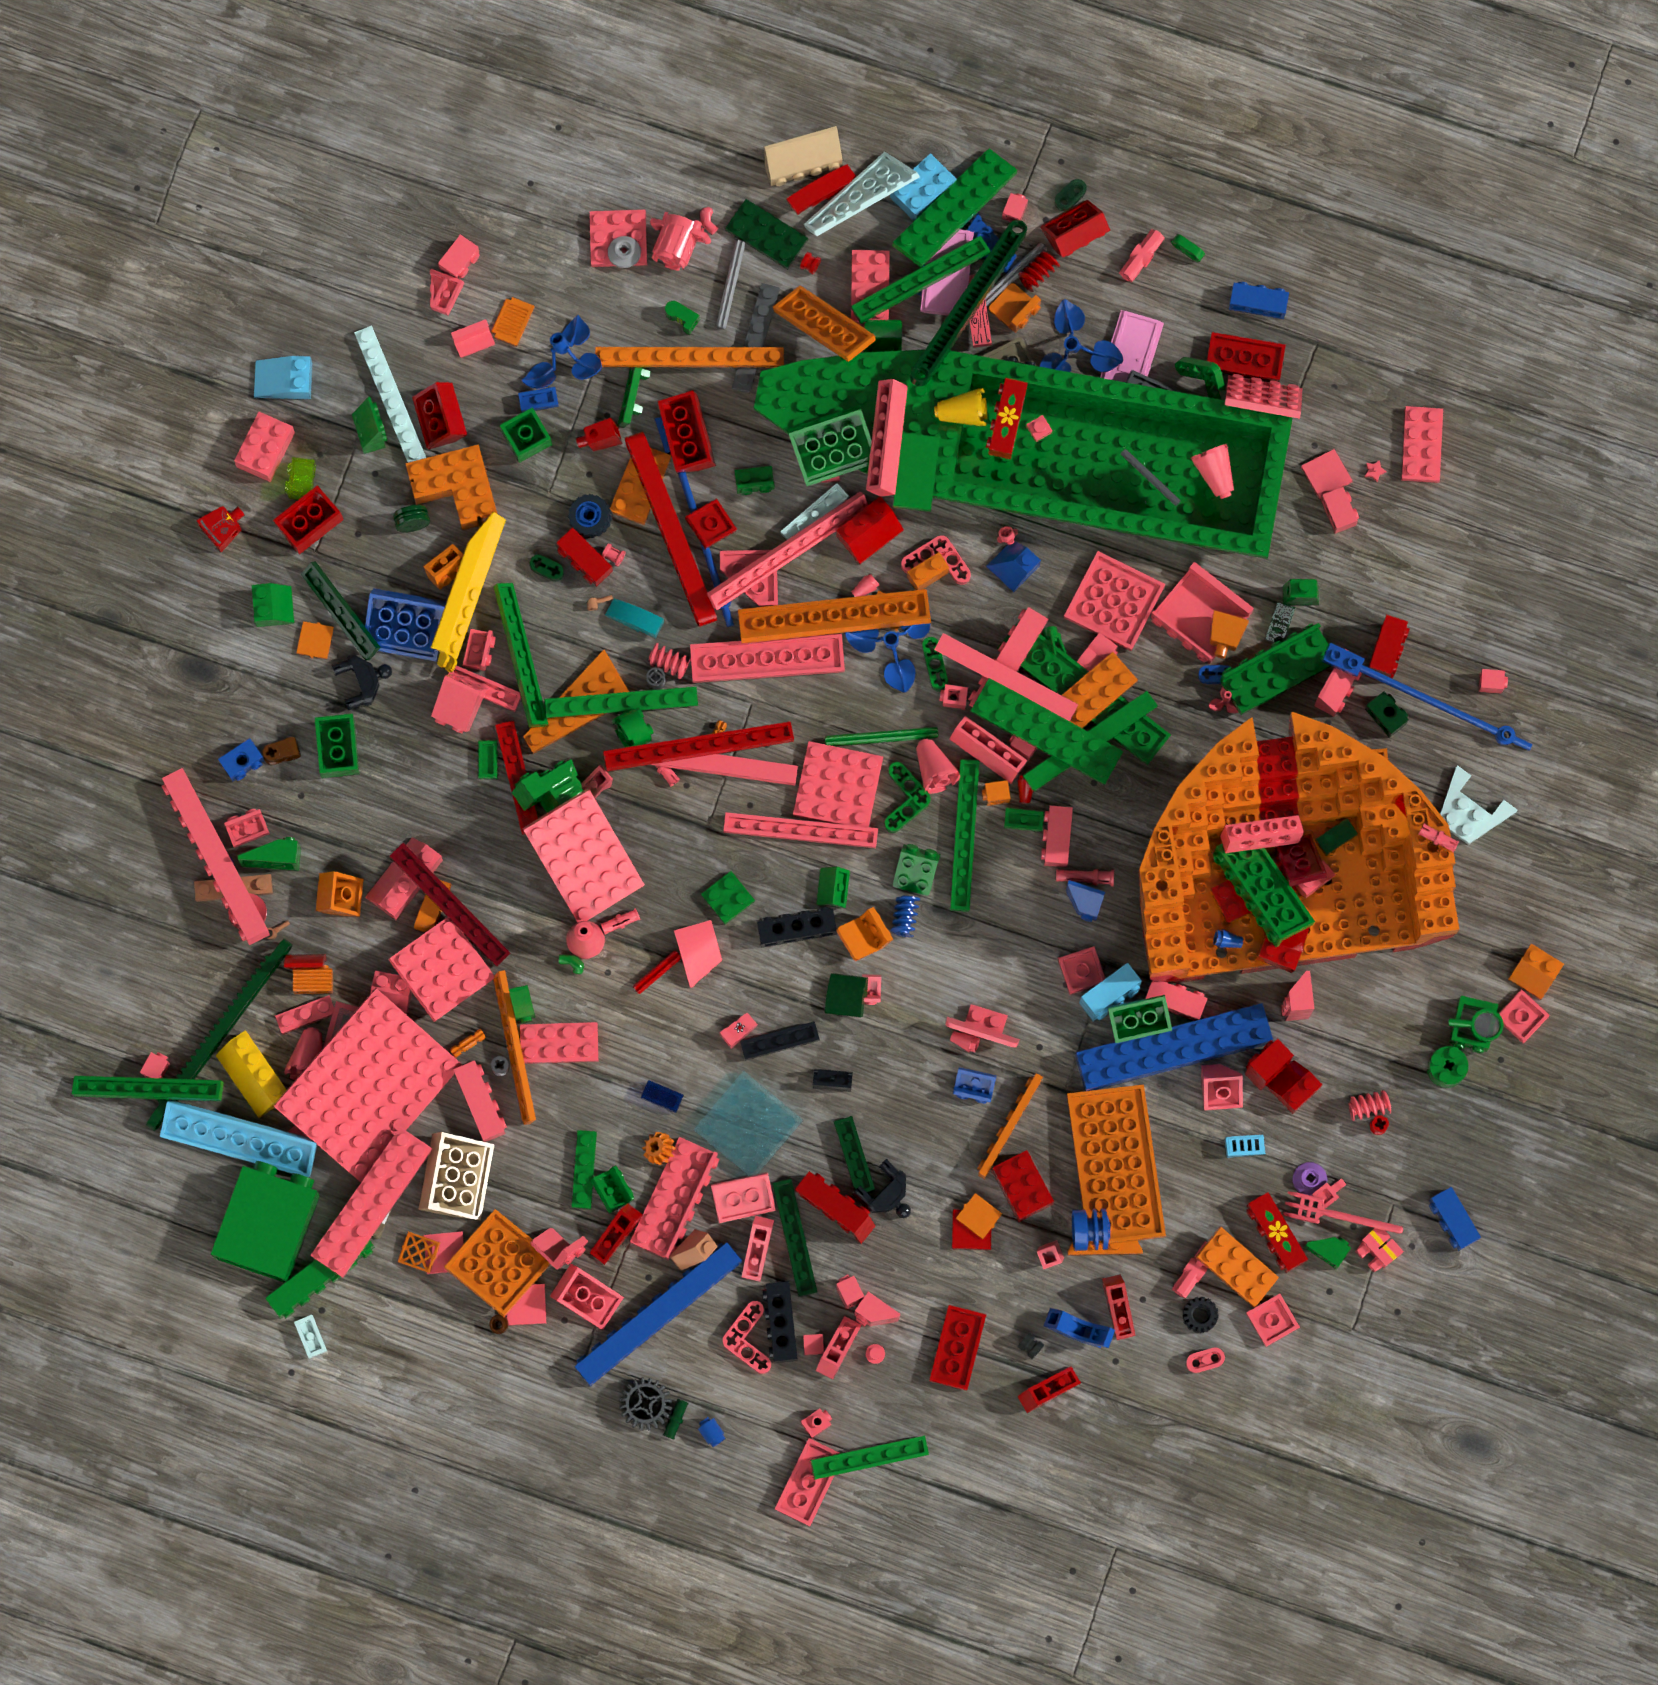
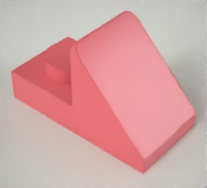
[581,765,613,798]

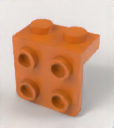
[989,283,1041,333]
[836,907,893,961]

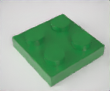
[701,871,755,925]

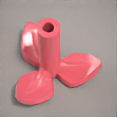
[1208,686,1239,714]

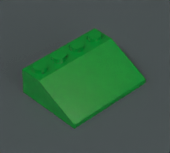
[788,405,872,486]

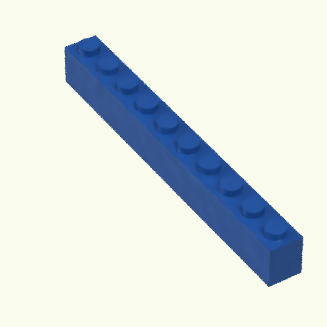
[575,1243,742,1386]

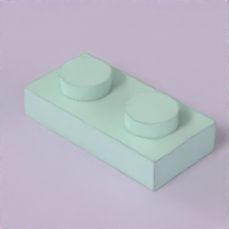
[294,1315,327,1359]

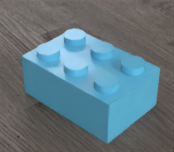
[890,153,957,221]
[1079,963,1142,1022]

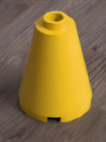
[934,388,988,426]

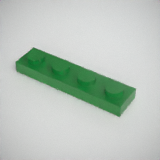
[572,1130,597,1209]

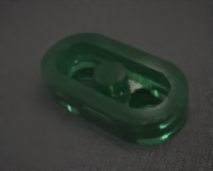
[1054,179,1087,212]

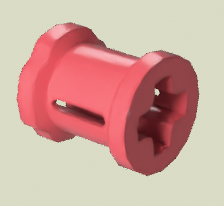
[602,543,626,567]

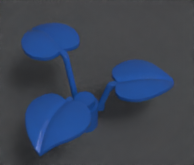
[1040,299,1123,372]
[522,315,602,389]
[845,608,931,693]

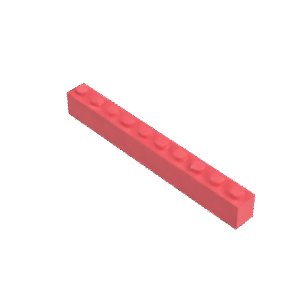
[161,768,270,945]

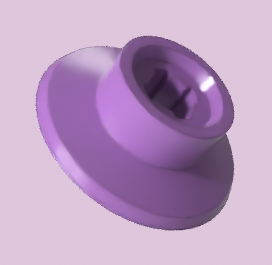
[1293,1162,1327,1196]

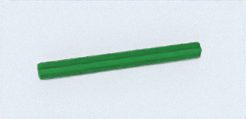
[825,727,939,746]

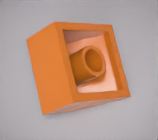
[316,871,364,917]
[1508,944,1564,1000]

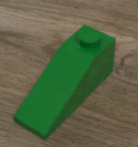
[509,985,535,1023]

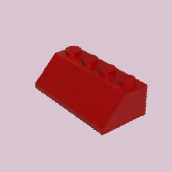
[657,390,716,472]

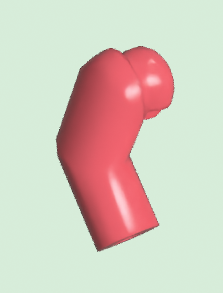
[700,207,718,235]

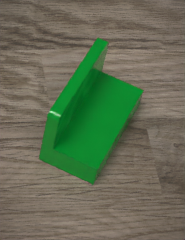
[816,866,850,909]

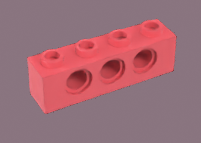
[1220,815,1303,853]

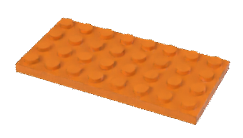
[1067,1084,1166,1247]

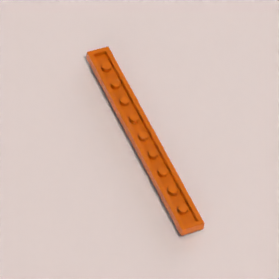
[595,347,784,368]

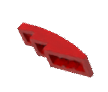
[786,164,857,215]

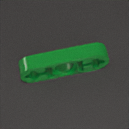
[922,637,948,692]

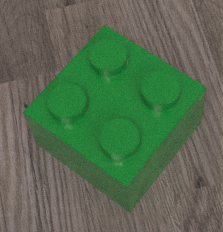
[500,407,552,463]

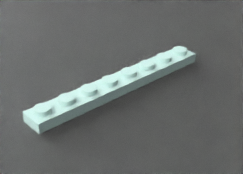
[354,326,426,463]

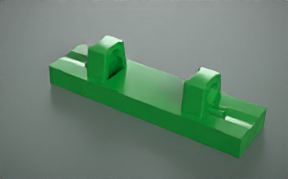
[617,367,651,428]

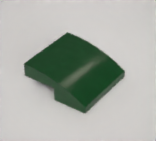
[825,973,868,1018]

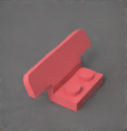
[945,1004,1020,1047]

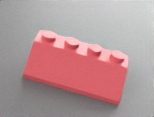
[365,837,443,920]

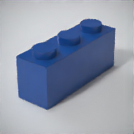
[1229,282,1289,319]
[1429,1187,1481,1251]

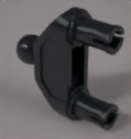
[332,655,392,711]
[852,1159,911,1219]

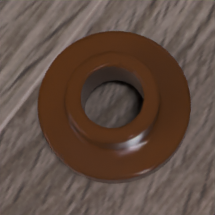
[489,1314,509,1334]

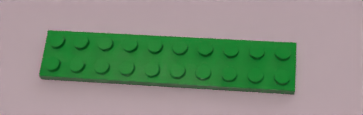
[997,620,1171,766]

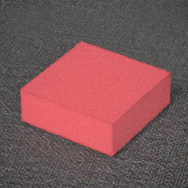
[803,1334,824,1355]

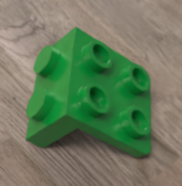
[864,320,902,353]
[893,844,941,896]

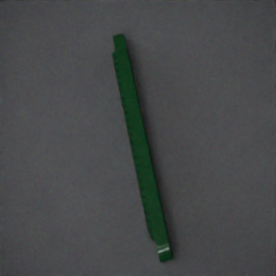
[910,220,1027,386]
[146,939,293,1131]

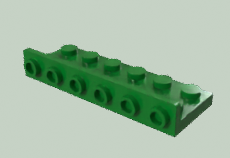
[1220,623,1331,715]
[1213,844,1315,947]

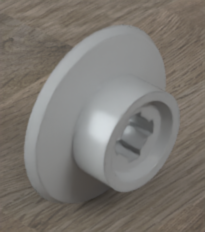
[608,236,641,268]

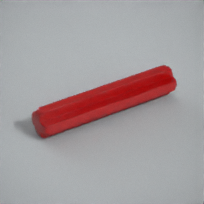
[633,951,681,994]

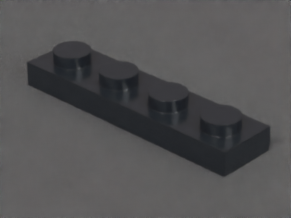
[740,1021,820,1061]

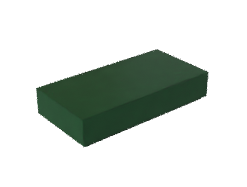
[1315,818,1358,856]

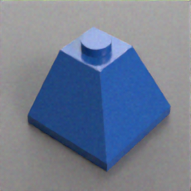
[986,541,1041,592]
[1066,880,1105,922]

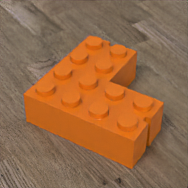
[405,444,497,530]

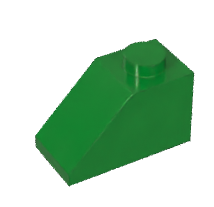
[1304,1237,1351,1270]

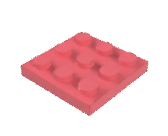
[589,210,647,267]

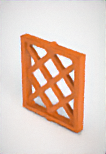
[398,1231,440,1273]

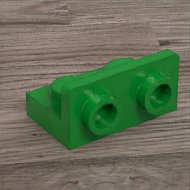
[734,466,775,495]

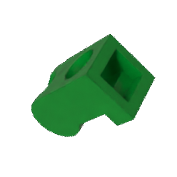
[665,301,700,335]

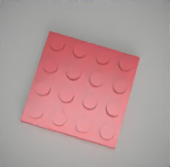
[1225,374,1302,419]
[1064,551,1165,651]
[793,741,883,827]
[388,917,494,1022]

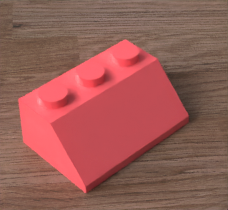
[1314,649,1363,717]
[1281,971,1314,1021]

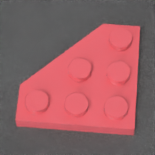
[720,550,778,607]

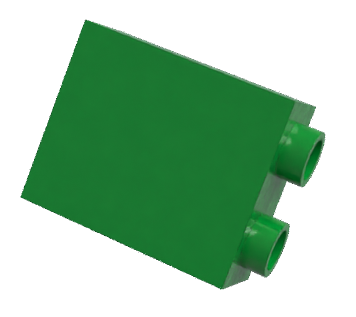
[211,1161,320,1283]

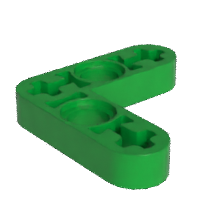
[1175,357,1226,400]
[884,762,931,833]

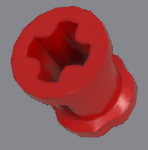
[1370,1115,1389,1135]

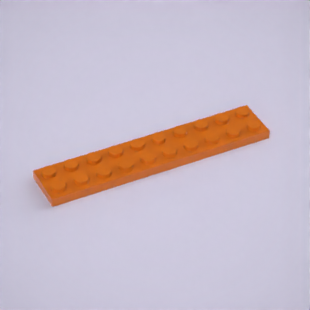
[738,589,931,643]

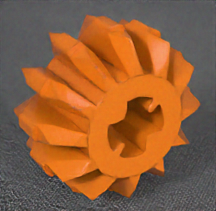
[642,1132,676,1165]

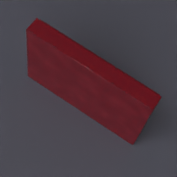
[1274,834,1327,887]

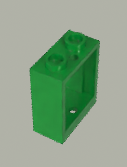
[1449,996,1499,1054]

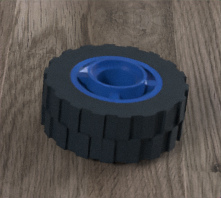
[568,494,612,538]

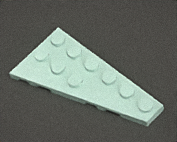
[804,152,919,236]

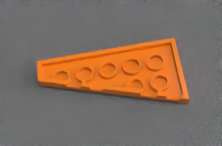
[523,649,629,754]

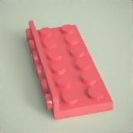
[630,1137,720,1261]

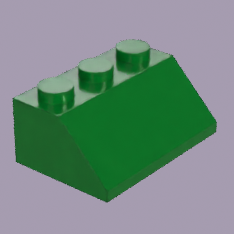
[1108,995,1172,1043]

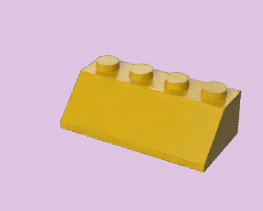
[215,1030,287,1118]

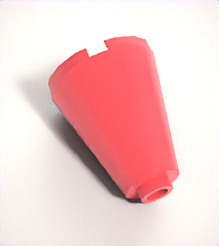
[1191,444,1234,499]
[916,739,960,794]
[566,921,605,959]
[285,1027,322,1080]

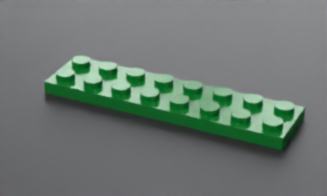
[892,148,1017,268]
[970,678,1123,785]

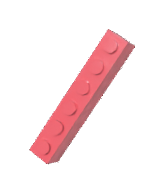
[866,379,908,497]
[968,607,1049,707]

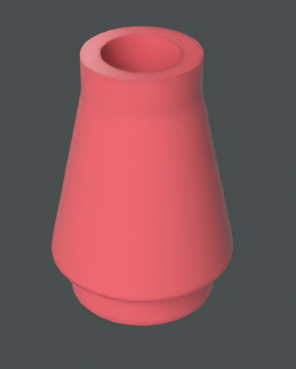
[851,574,879,597]
[950,1031,980,1053]

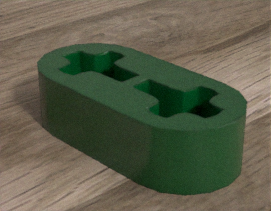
[529,555,564,582]

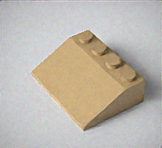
[764,126,843,186]
[419,1132,494,1221]

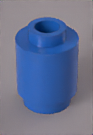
[698,1417,726,1447]

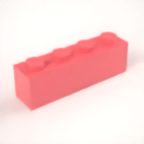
[949,716,1027,784]
[453,1060,507,1142]

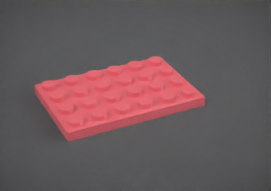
[522,788,645,923]

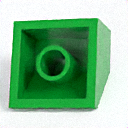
[251,583,295,627]

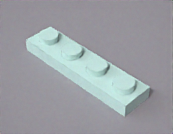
[780,483,850,540]

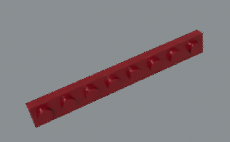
[389,843,511,967]

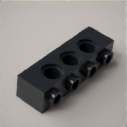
[757,907,837,948]
[762,1281,798,1364]

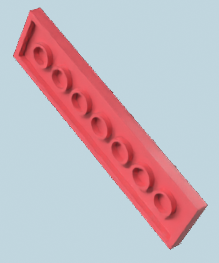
[690,634,845,683]
[310,1127,433,1278]

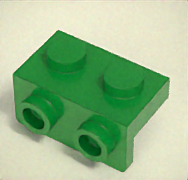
[590,1165,634,1214]

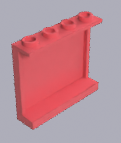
[1150,562,1254,664]

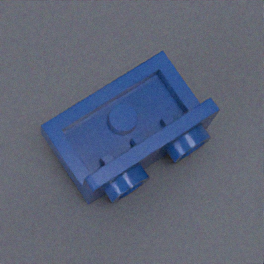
[953,1067,997,1104]

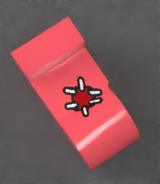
[720,1013,758,1049]

